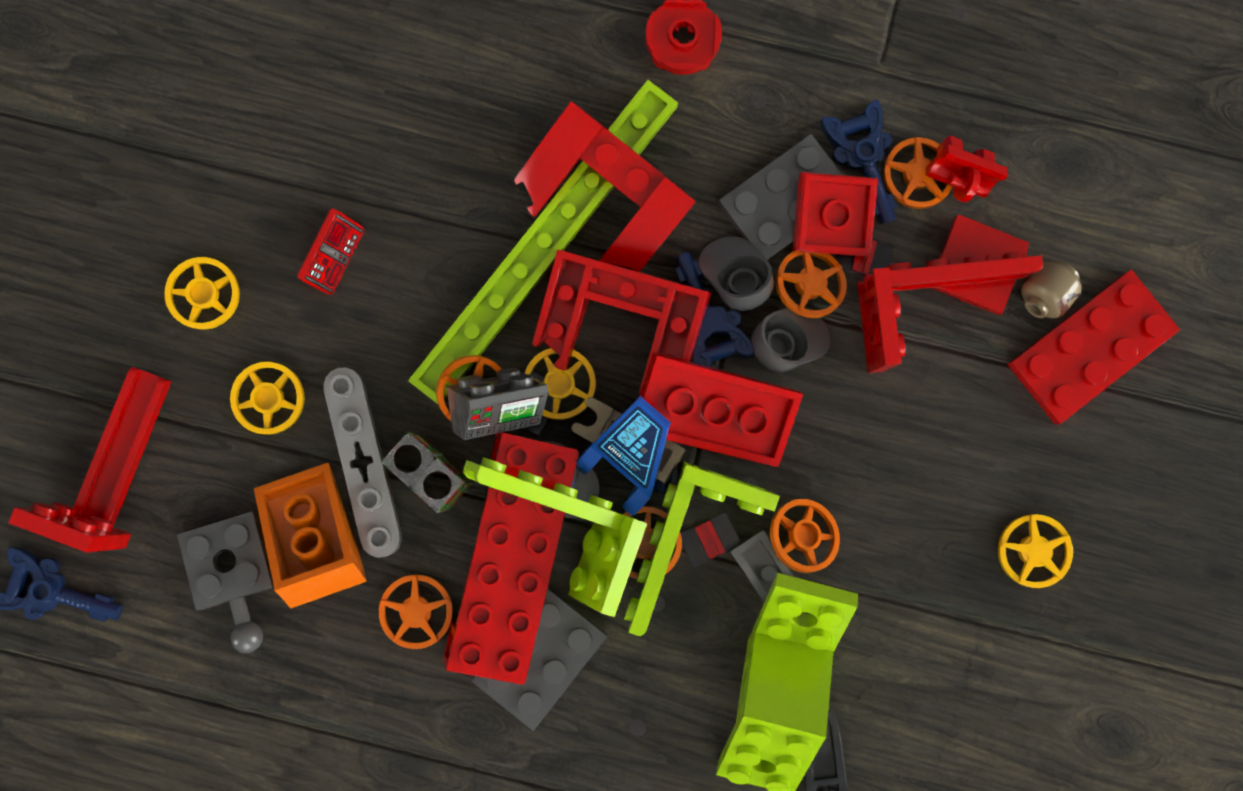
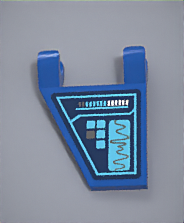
[576,396,671,516]

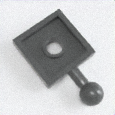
[177,511,274,653]

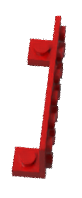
[442,432,579,685]

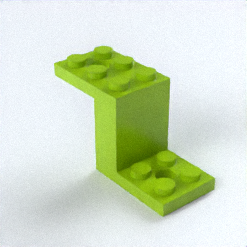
[716,573,858,791]

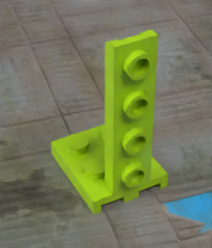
[463,457,647,617]
[624,462,780,636]

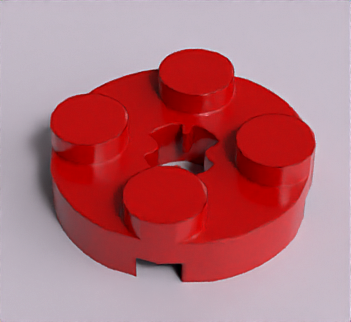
[645,0,722,75]

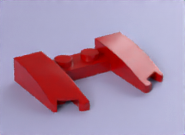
[514,101,696,272]
[532,250,711,393]

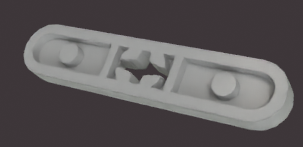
[323,367,402,558]

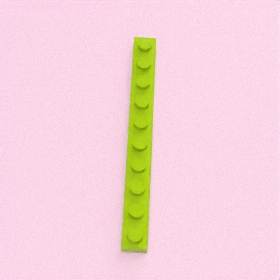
[408,80,678,404]

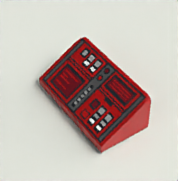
[297,208,364,295]

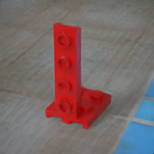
[857,251,1043,374]
[8,367,172,553]

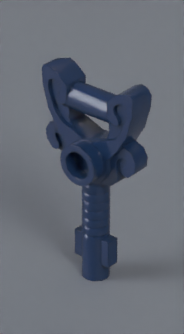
[821,99,897,225]
[675,252,754,367]
[0,547,123,622]

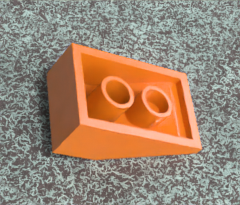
[253,462,367,608]

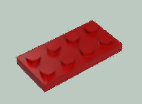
[1007,269,1180,425]
[640,352,803,467]

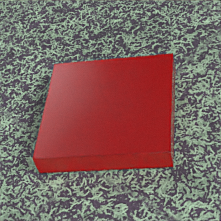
[792,172,878,257]
[932,214,1030,315]

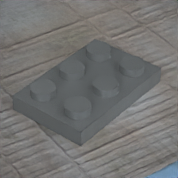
[718,134,842,260]
[471,588,607,731]

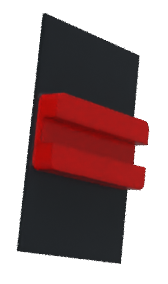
[835,240,894,276]
[681,511,741,568]

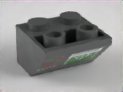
[446,368,549,440]

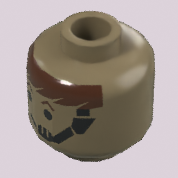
[1021,261,1082,319]

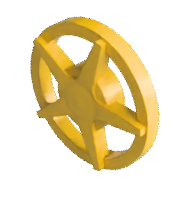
[165,257,240,330]
[524,348,596,420]
[230,362,305,435]
[998,514,1073,588]

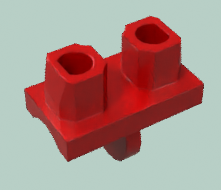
[926,136,1008,203]

